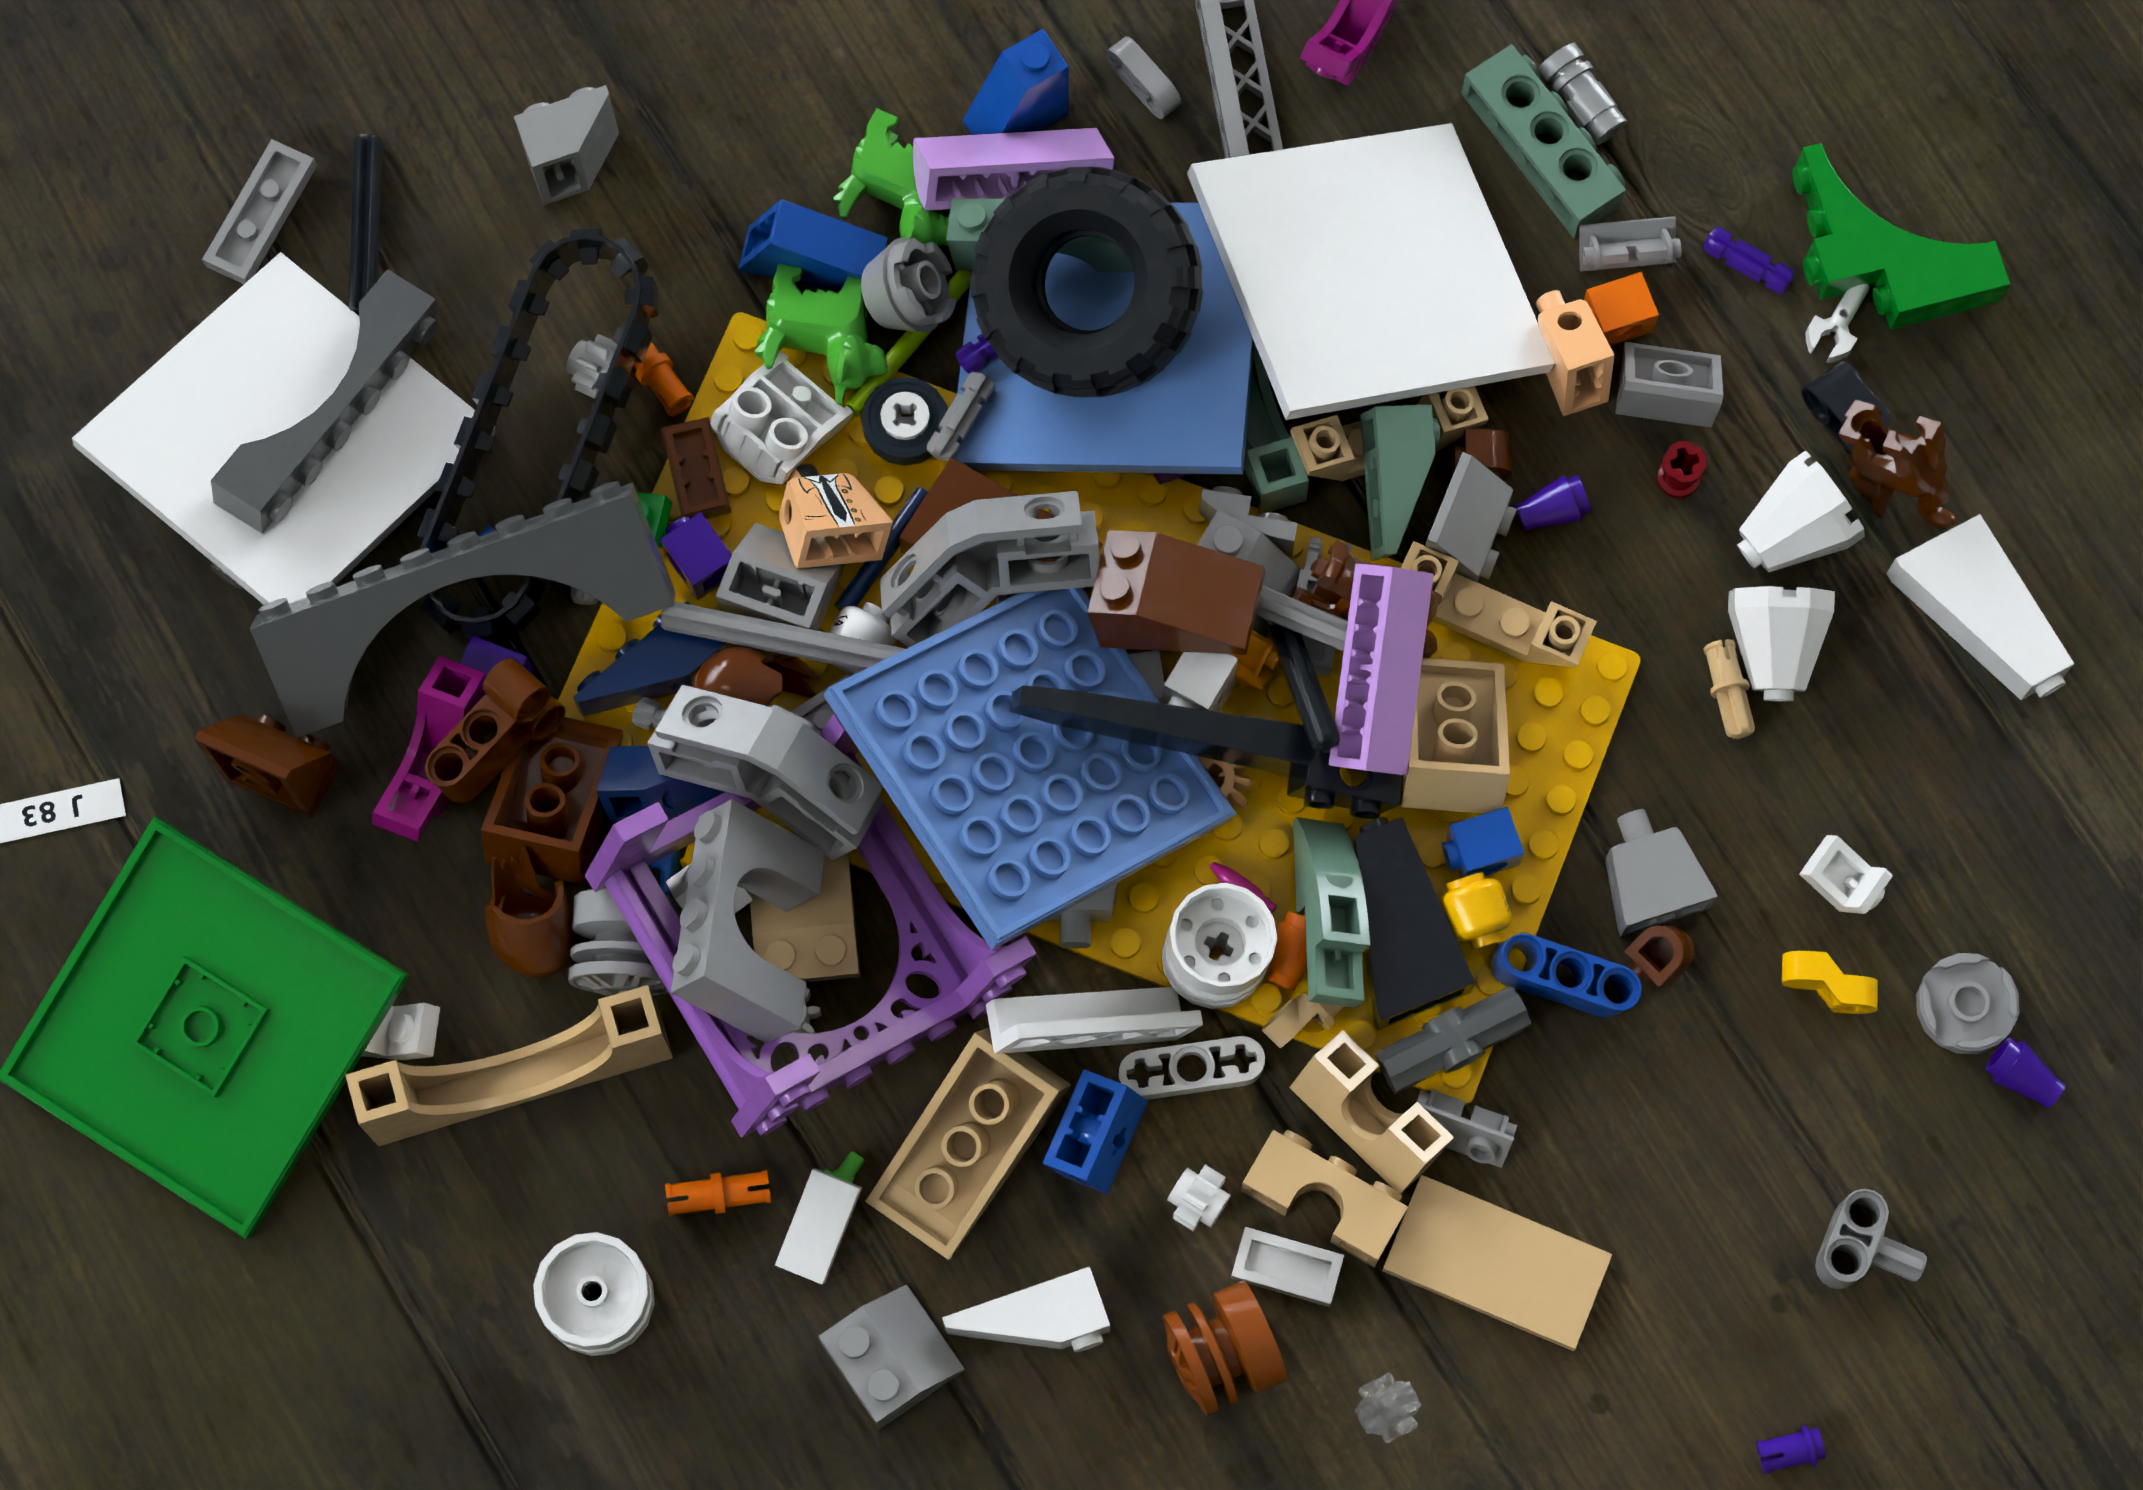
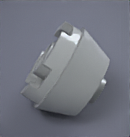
[861,237,956,332]

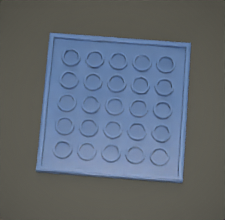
[823,588,1237,950]

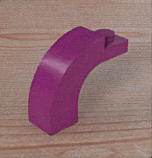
[1300,0,1399,86]
[372,656,486,842]

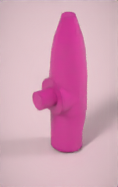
[1210,862,1277,914]

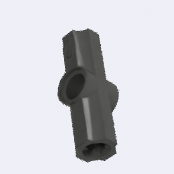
[1375,986,1532,1094]

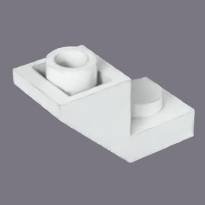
[362,1003,440,1060]

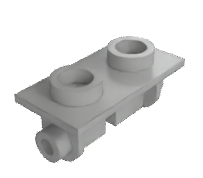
[1579,216,1681,272]
[1417,1089,1517,1168]

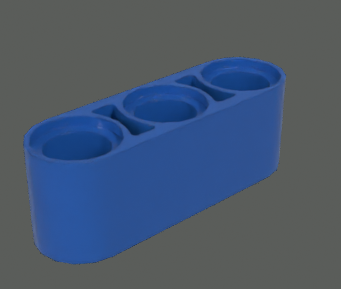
[1489,933,1642,1018]

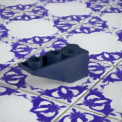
[573,601,728,716]
[597,746,725,825]

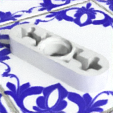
[1118,1036,1265,1100]

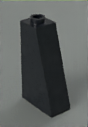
[1353,817,1475,1030]

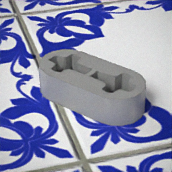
[1106,36,1182,119]

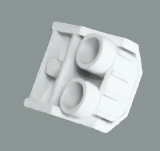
[710,351,854,485]

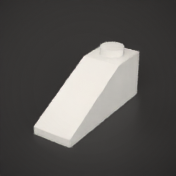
[942,1266,1110,1353]

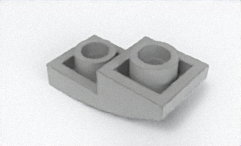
[1200,486,1297,557]

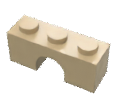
[1289,1030,1454,1194]
[1241,1130,1408,1268]

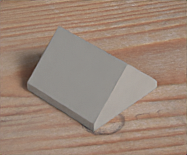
[1615,342,1724,428]

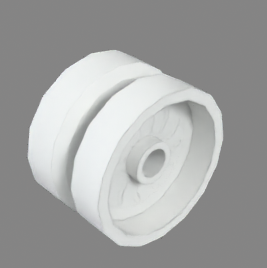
[533,1232,655,1356]

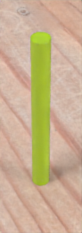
[844,270,971,417]

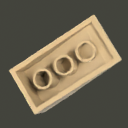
[865,1028,1071,1260]

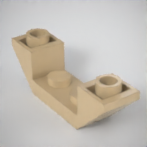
[1290,386,1489,481]
[1401,541,1597,668]

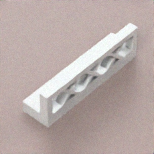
[986,987,1203,1054]

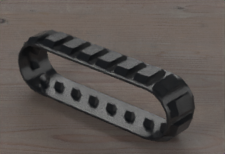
[417,229,659,642]

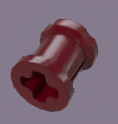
[1656,441,1707,498]

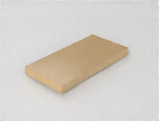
[1382,1175,1612,1351]

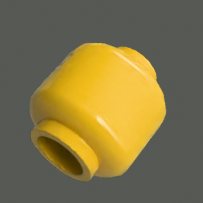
[1439,872,1512,950]

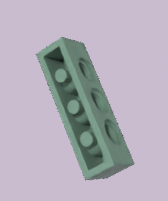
[1461,44,1626,239]

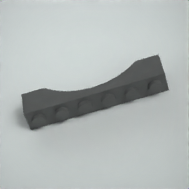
[211,269,438,534]

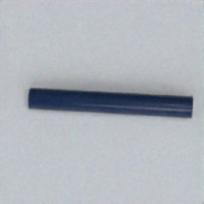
[835,487,928,611]

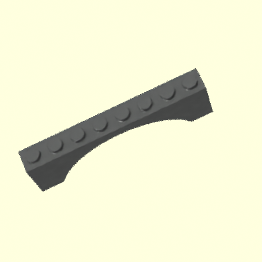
[250,481,675,738]

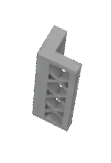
[1195,0,1283,159]

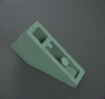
[1360,405,1440,561]

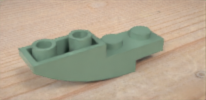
[1293,817,1370,1008]

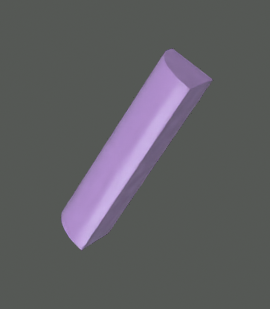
[913,128,1114,211]
[1329,563,1434,776]

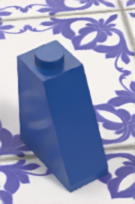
[963,29,1069,135]
[738,199,888,291]

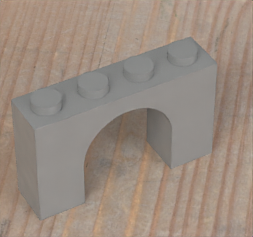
[670,799,825,1044]

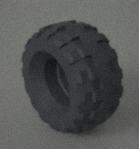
[970,167,1203,398]

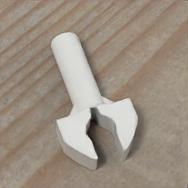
[1805,284,1869,363]

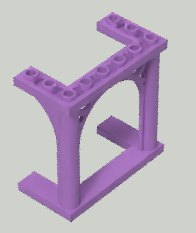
[585,713,1036,1138]

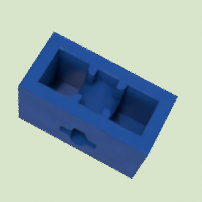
[1043,1069,1148,1195]

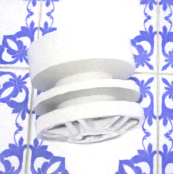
[1161,883,1277,1009]

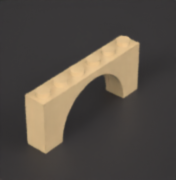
[346,985,673,1146]

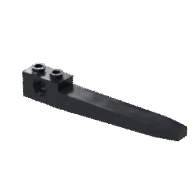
[1010,685,1402,819]

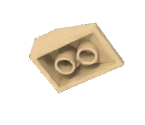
[1400,658,1510,814]
[749,832,861,983]

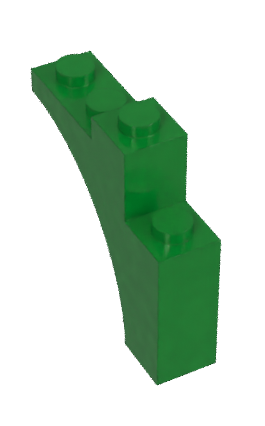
[1792,143,2010,330]

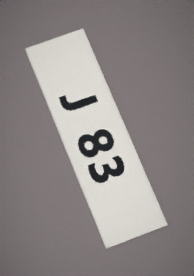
[0,778,126,843]

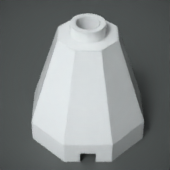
[1737,451,1865,572]
[1728,586,1835,701]

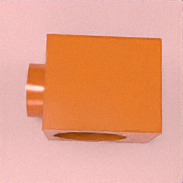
[1584,272,1659,346]

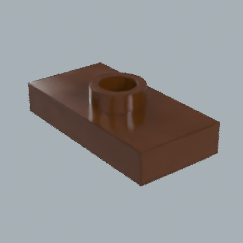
[661,417,732,519]

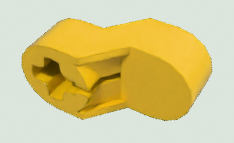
[1782,951,1878,1014]

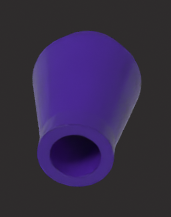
[1515,475,1592,532]
[1986,1038,2066,1108]

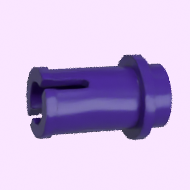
[1756,1425,1826,1474]

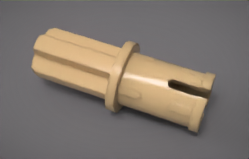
[1703,639,1755,739]

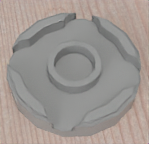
[1916,953,2020,1054]

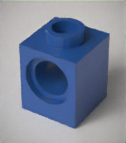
[1442,807,1525,878]

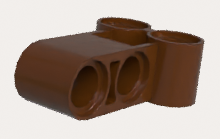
[425,658,566,803]

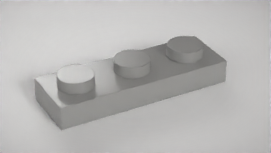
[202,139,317,284]

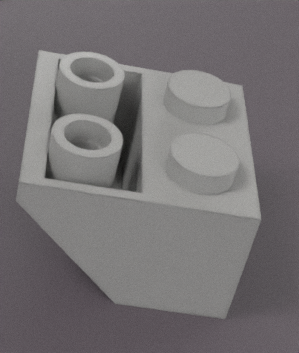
[514,85,619,205]
[716,523,845,631]

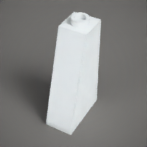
[1886,514,2074,700]

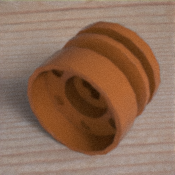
[1162,1280,1288,1417]

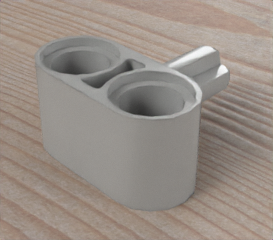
[1815,1189,1927,1290]

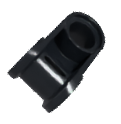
[1801,361,1891,455]

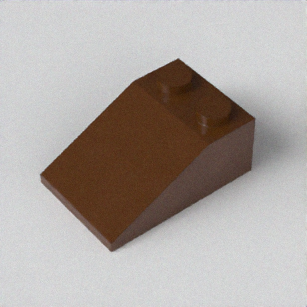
[1087,530,1266,655]
[194,713,339,819]
[481,717,623,884]

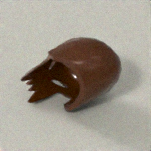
[691,645,820,706]
[484,847,575,978]

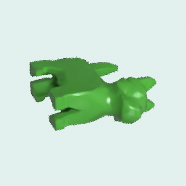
[833,108,949,246]
[755,264,888,405]

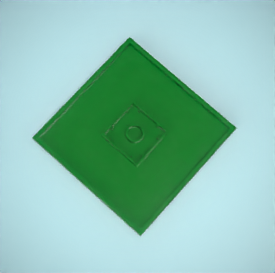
[0,817,410,1239]

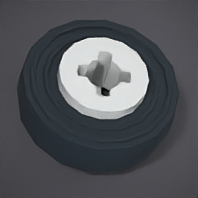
[861,377,948,466]

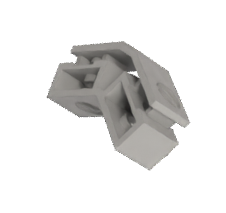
[880,491,1100,647]
[647,685,883,861]

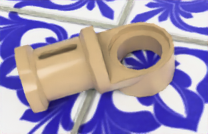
[1262,993,1345,1048]

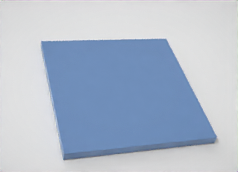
[953,203,1255,475]

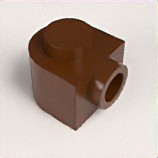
[1451,429,1512,480]
[1624,926,1694,987]

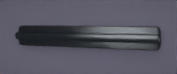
[349,134,382,315]
[1264,619,1340,753]

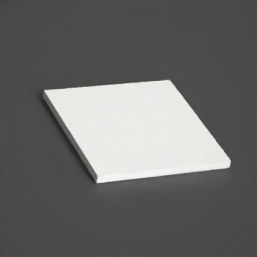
[1187,123,1555,420]
[72,252,495,605]

